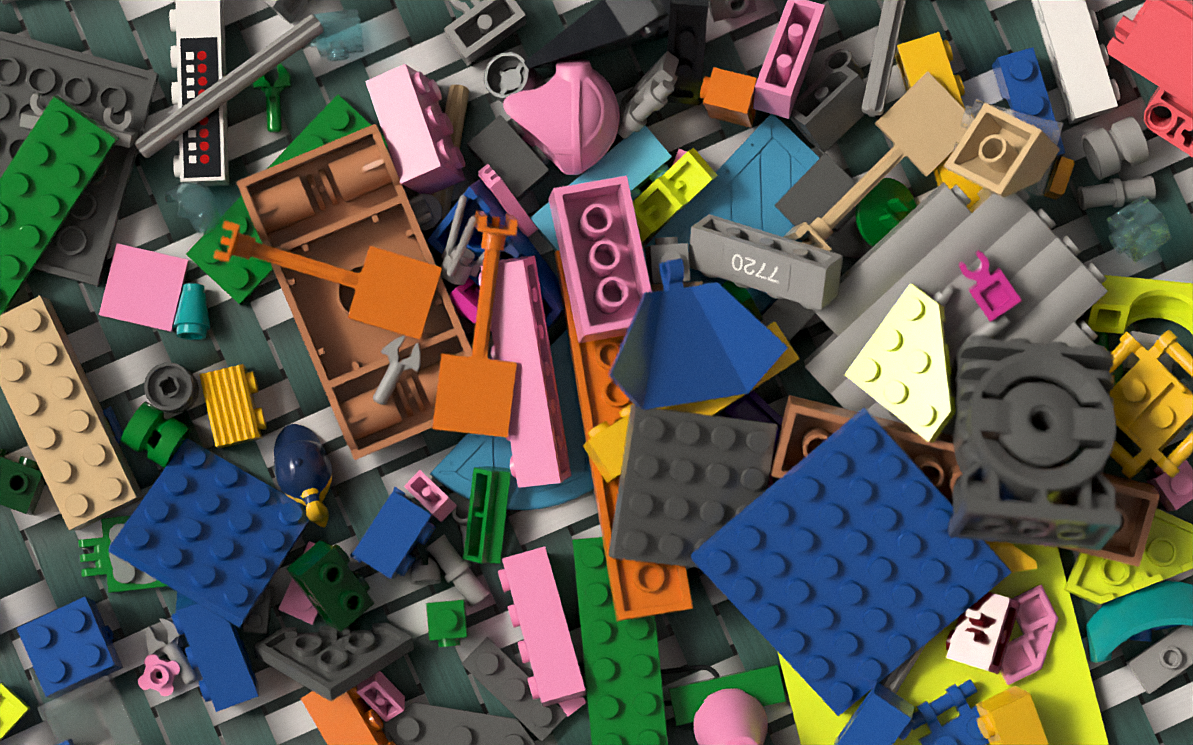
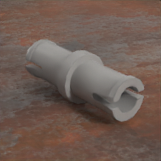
[1077,176,1156,210]
[426,534,489,607]

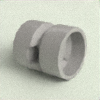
[1082,116,1150,180]

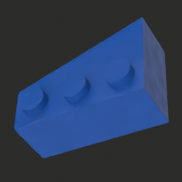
[172,592,259,712]

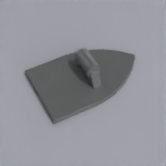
[774,153,873,258]

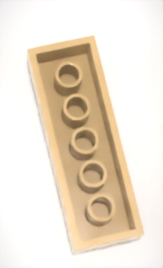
[0,296,144,531]

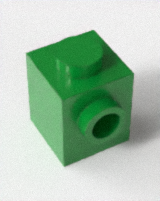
[426,600,468,647]

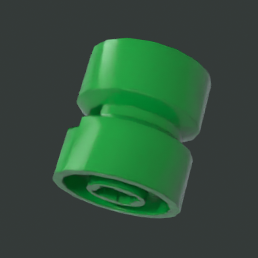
[121,401,191,468]

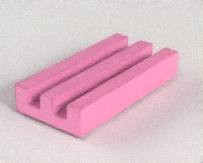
[478,164,538,237]

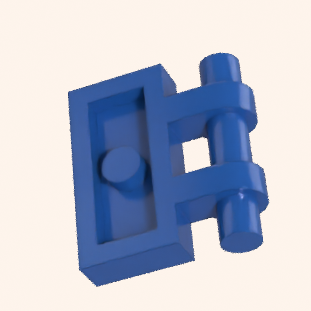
[911,679,989,745]

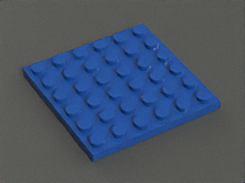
[691,407,1012,716]

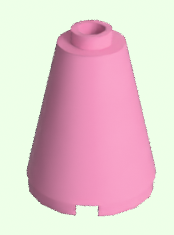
[694,688,768,745]

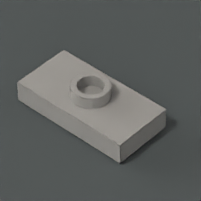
[1126,625,1193,694]

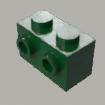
[0,448,46,515]
[286,540,374,632]

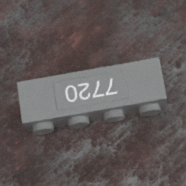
[689,214,843,310]

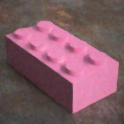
[549,176,652,343]

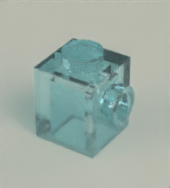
[310,9,364,61]

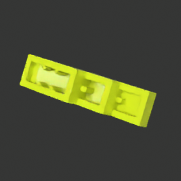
[633,148,718,245]

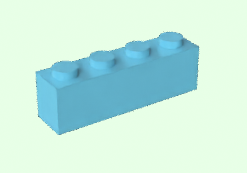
[530,125,672,252]

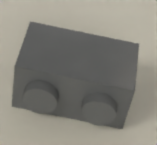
[467,115,550,202]

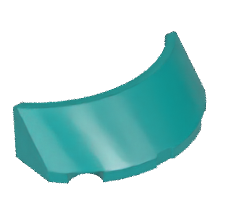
[1086,581,1193,663]

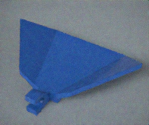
[609,258,788,410]

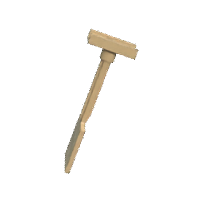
[784,71,974,251]

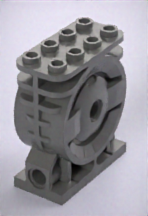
[949,335,1121,550]

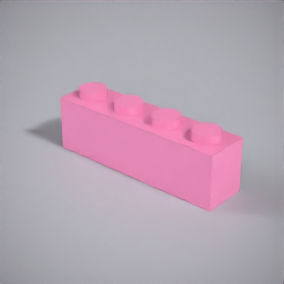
[498,547,587,707]

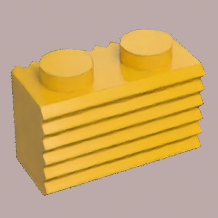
[199,364,267,448]

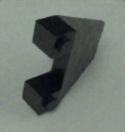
[524,0,671,69]

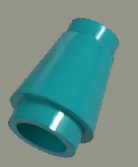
[173,283,210,340]

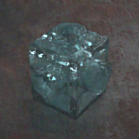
[1106,196,1172,263]

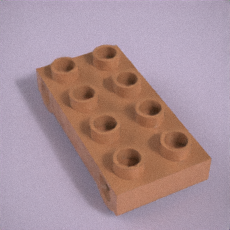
[236,124,472,460]

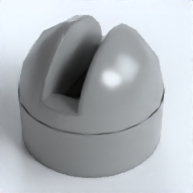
[411,557,441,585]

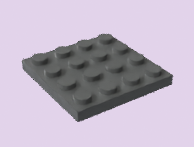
[608,405,777,567]

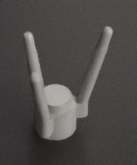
[440,195,508,285]

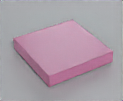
[99,243,190,333]

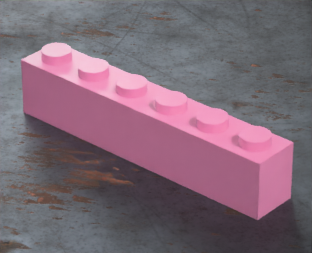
[479,255,572,488]

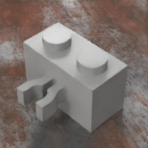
[444,0,527,66]

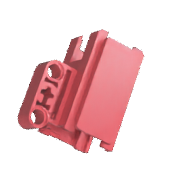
[1107,0,1193,157]

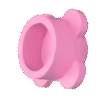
[138,654,180,696]

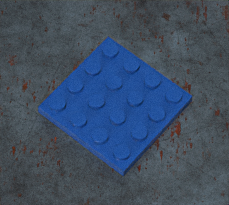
[108,438,310,627]

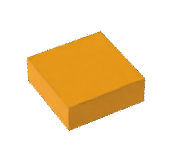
[1044,156,1075,200]

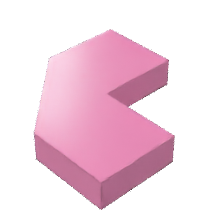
[1000,585,1058,685]

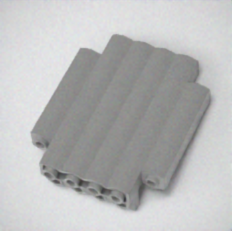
[804,182,1108,441]

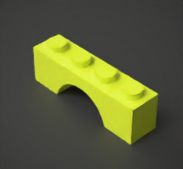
[1085,275,1193,334]

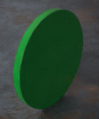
[855,178,917,247]

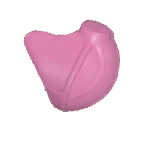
[503,59,620,175]

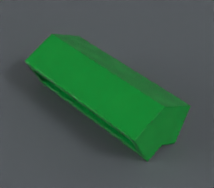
[463,466,511,564]

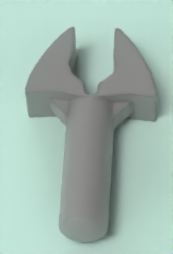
[373,336,421,405]
[146,618,198,684]

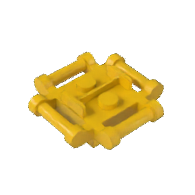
[1109,330,1193,480]

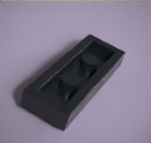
[667,0,709,105]

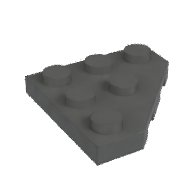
[254,623,414,701]
[383,702,536,745]

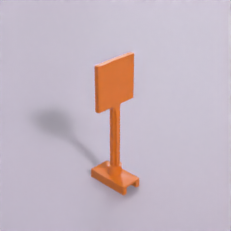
[432,210,518,438]
[214,221,442,340]

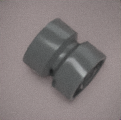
[484,52,546,103]
[144,362,199,414]

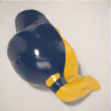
[274,424,332,528]

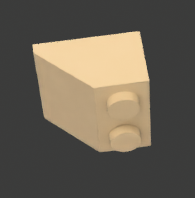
[944,103,1060,198]

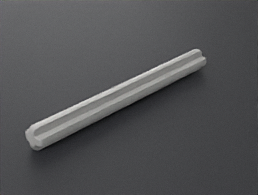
[135,15,324,158]

